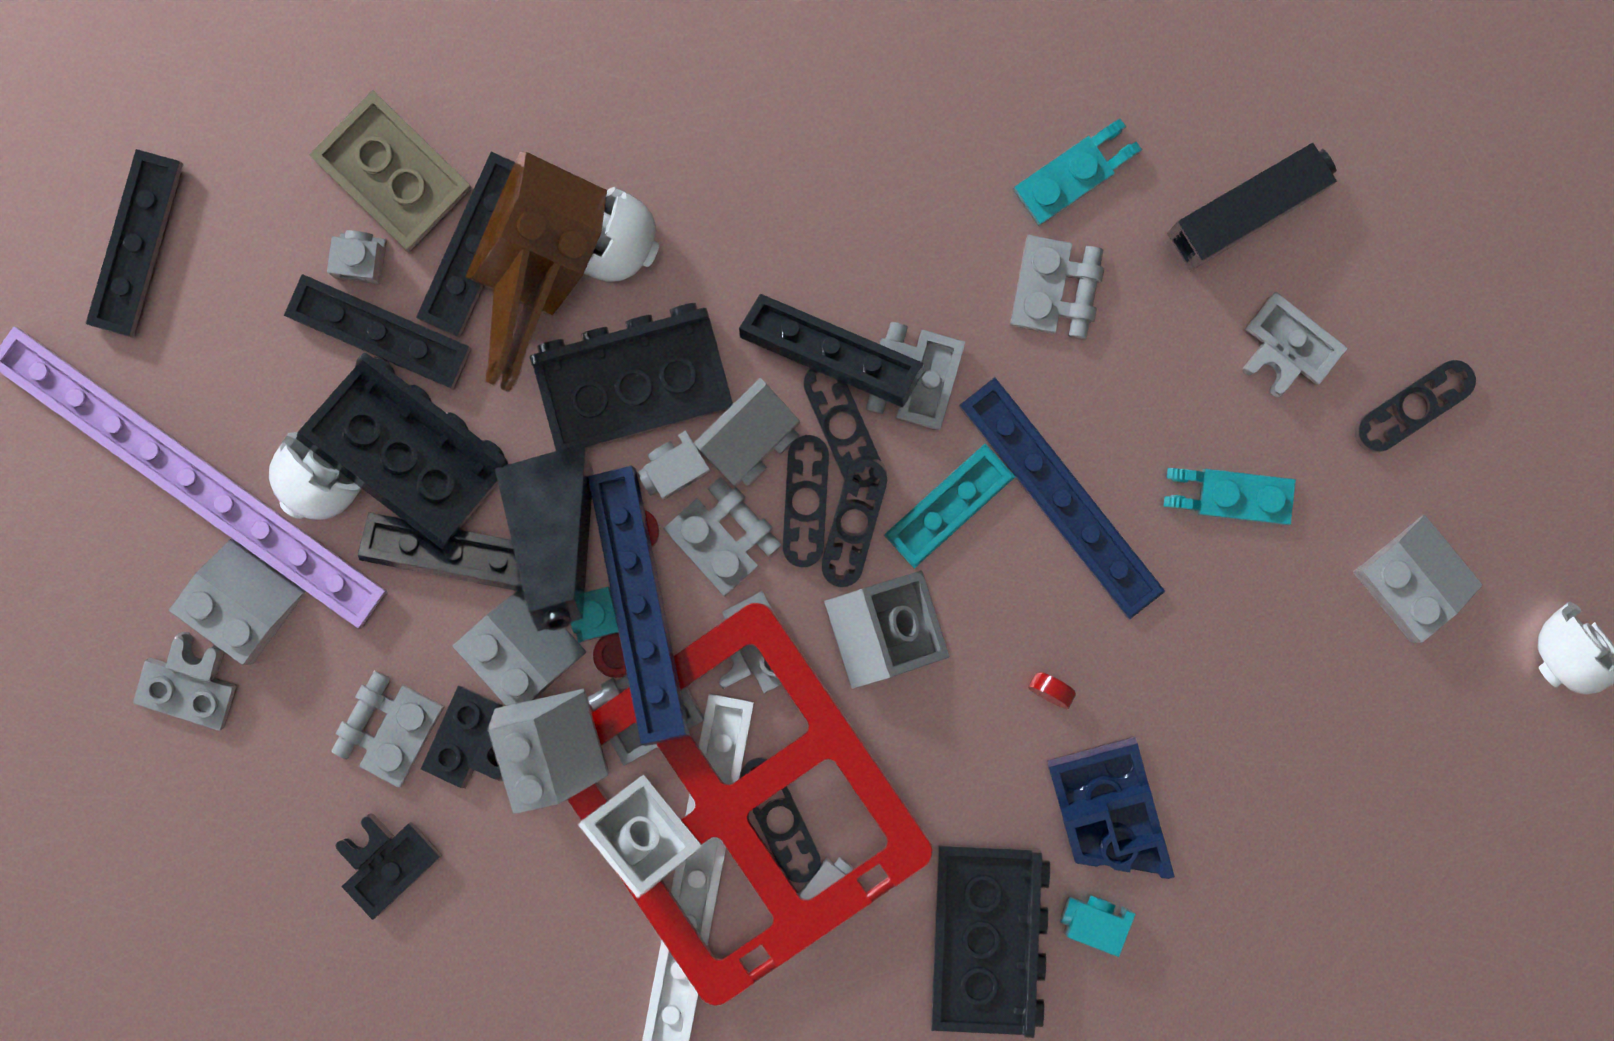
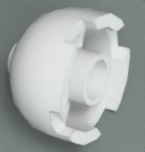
[584,187,659,282]
[269,432,361,520]
[1538,601,1614,695]

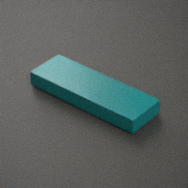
[884,443,1016,569]

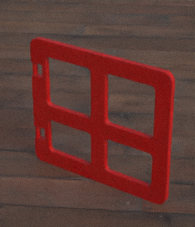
[567,603,933,1006]

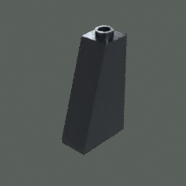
[1167,143,1337,272]
[495,443,594,631]

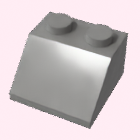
[694,378,800,487]
[1353,515,1483,643]
[169,538,306,665]
[824,570,949,689]
[453,591,586,706]
[488,689,609,814]

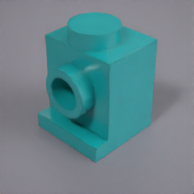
[570,587,619,643]
[1060,895,1136,957]

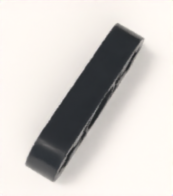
[1355,360,1476,453]
[804,368,881,488]
[783,435,829,568]
[822,456,887,587]
[740,757,821,883]

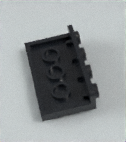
[529,303,733,451]
[296,353,508,549]
[931,845,1050,1038]

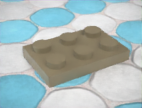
[309,90,472,252]

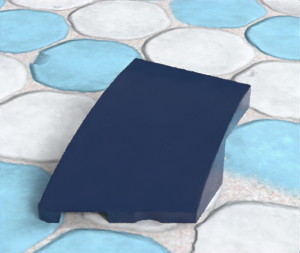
[1047,737,1175,879]

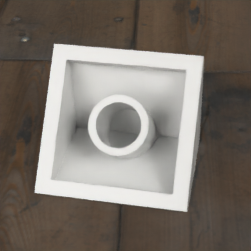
[578,775,702,898]

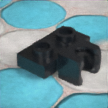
[421,686,503,788]
[335,813,442,920]

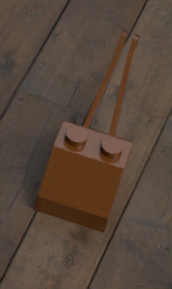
[465,152,607,392]

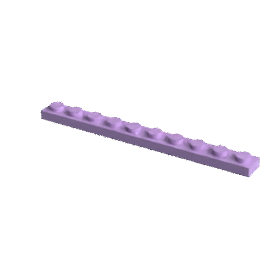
[0,326,387,628]

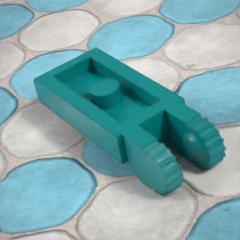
[1013,118,1142,226]
[1163,468,1296,525]

